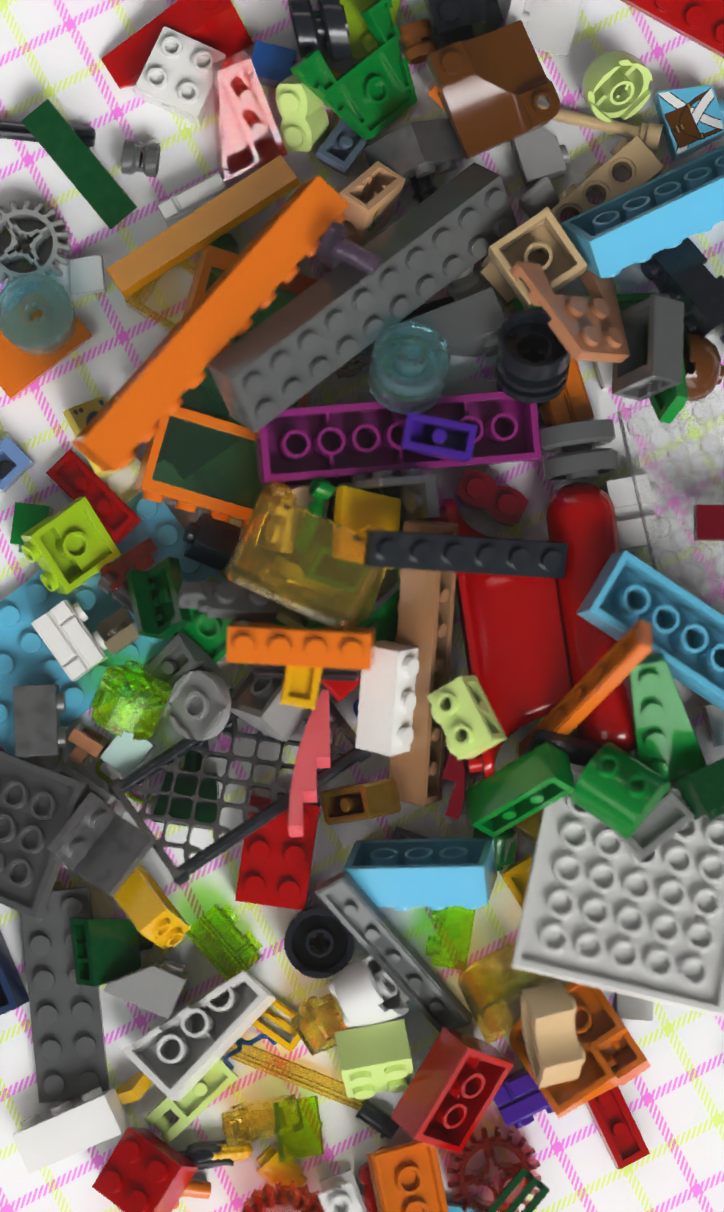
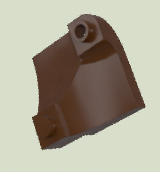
[426,20,560,160]

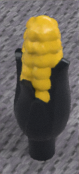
[178,1138,253,1170]

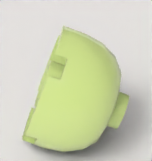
[582,51,653,122]

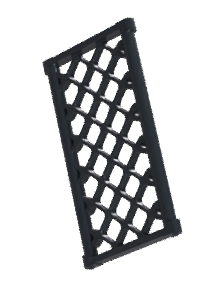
[108,699,372,887]

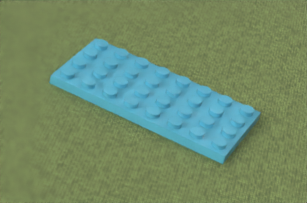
[0,491,227,760]

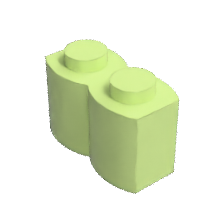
[276,74,329,152]

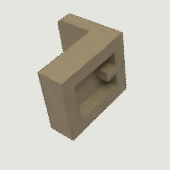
[97,607,142,655]

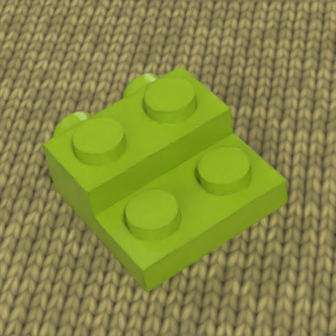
[21,496,122,594]

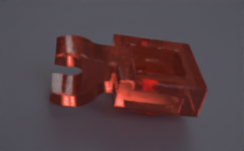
[99,538,158,592]

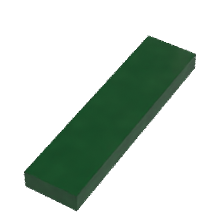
[21,99,138,230]

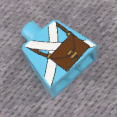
[653,85,724,162]

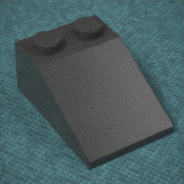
[394,287,506,357]

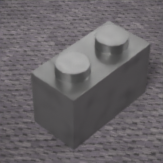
[13,684,67,757]

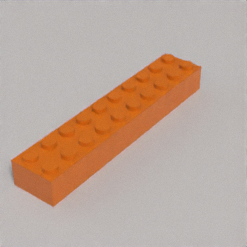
[71,175,350,471]

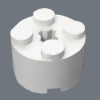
[328,953,410,1029]

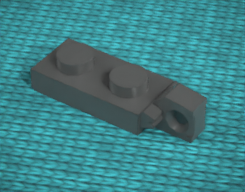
[177,581,278,622]

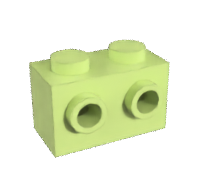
[427,676,507,760]

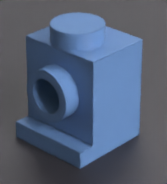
[0,436,35,492]

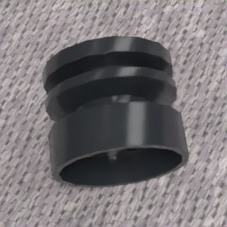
[495,308,571,404]

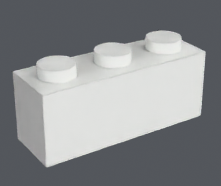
[355,640,419,756]
[12,1087,131,1174]

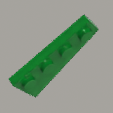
[629,653,707,780]

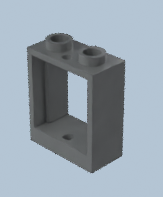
[612,293,684,401]

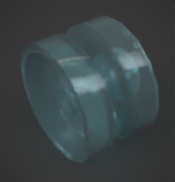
[0,272,77,356]
[368,322,451,414]

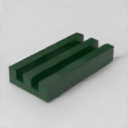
[485,1166,550,1212]

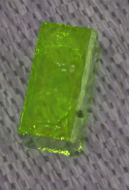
[186,902,263,981]

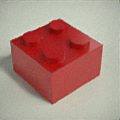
[92,1127,199,1212]

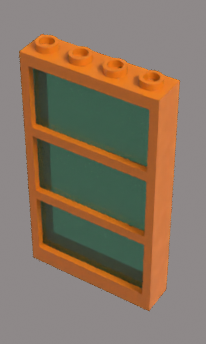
[134,245,318,533]

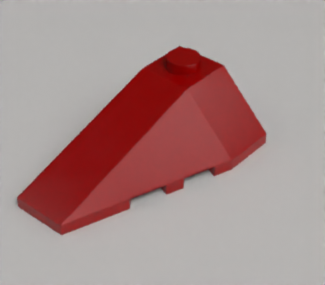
[101,0,254,89]

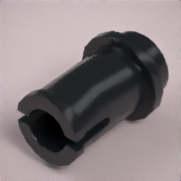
[411,174,439,204]
[355,1098,400,1140]

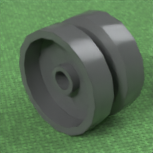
[539,419,621,481]

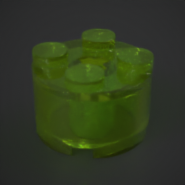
[89,660,172,740]

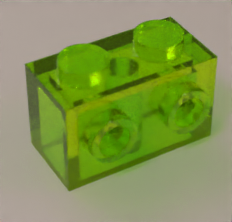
[425,906,476,971]

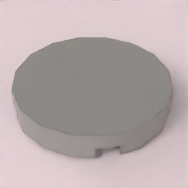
[168,670,231,741]

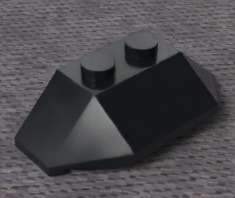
[424,0,503,50]

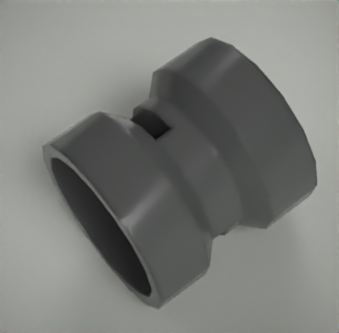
[121,139,160,178]

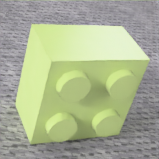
[334,1019,415,1099]

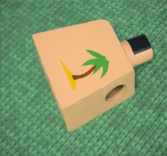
[336,161,406,248]

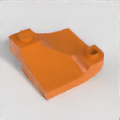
[509,982,651,1119]

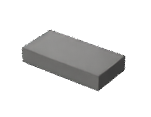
[617,790,695,862]

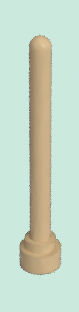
[537,103,663,151]

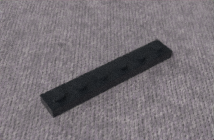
[363,529,568,579]

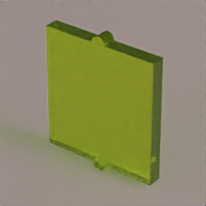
[273,1095,324,1162]

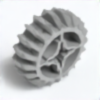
[0,199,73,294]

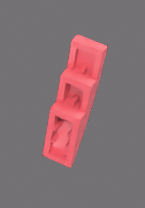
[288,690,331,837]

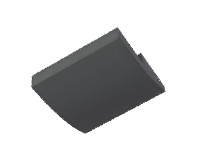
[139,633,233,706]

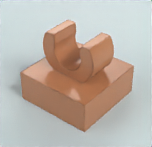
[67,722,110,766]

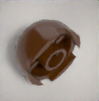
[683,332,724,402]

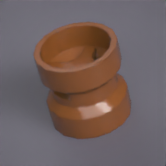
[399,19,439,65]

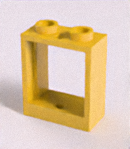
[113,863,191,950]

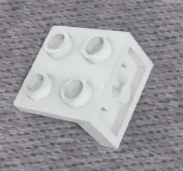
[504,0,583,57]
[135,27,226,126]

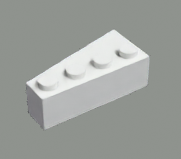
[121,971,276,1102]

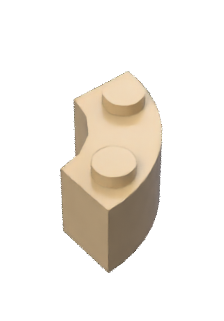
[520,980,585,1089]

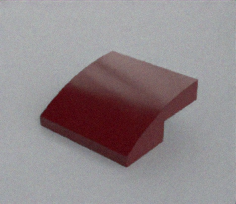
[442,752,467,820]

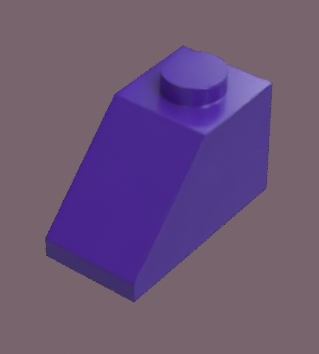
[401,412,478,463]

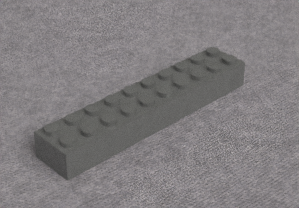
[207,162,518,432]

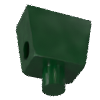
[151,750,220,830]
[70,917,153,987]

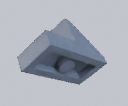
[315,119,372,178]

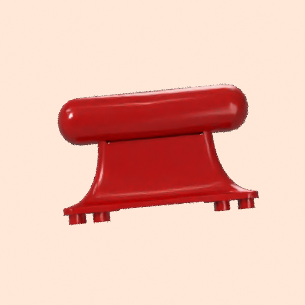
[430,482,636,778]

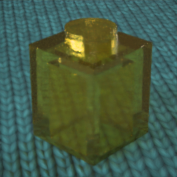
[290,993,349,1056]

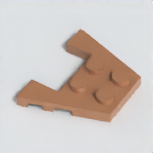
[509,262,630,363]

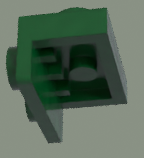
[126,557,192,640]

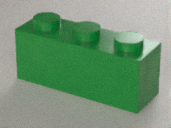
[465,742,576,838]

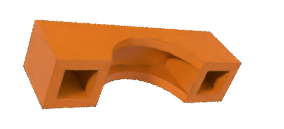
[226,620,375,670]

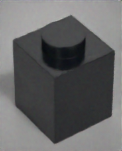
[183,513,242,571]

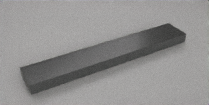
[315,870,473,1033]

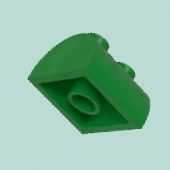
[571,742,671,840]

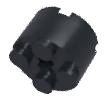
[284,905,355,979]

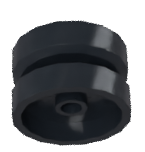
[287,0,351,63]

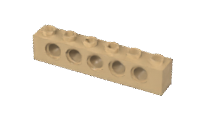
[479,136,665,308]

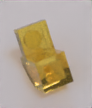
[221,1094,302,1148]

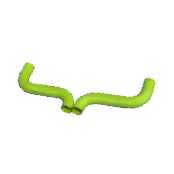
[95,758,154,805]

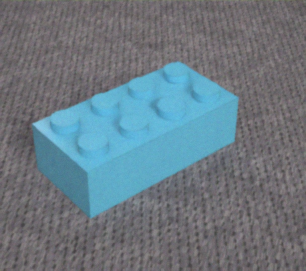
[343,837,497,911]

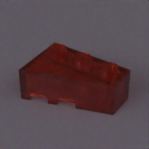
[212,51,288,181]

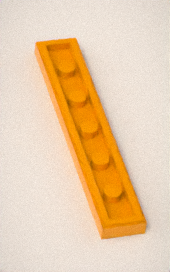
[106,155,300,298]

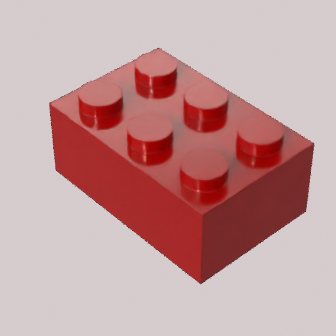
[235,795,320,911]
[390,1027,514,1154]

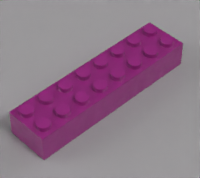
[255,391,542,484]

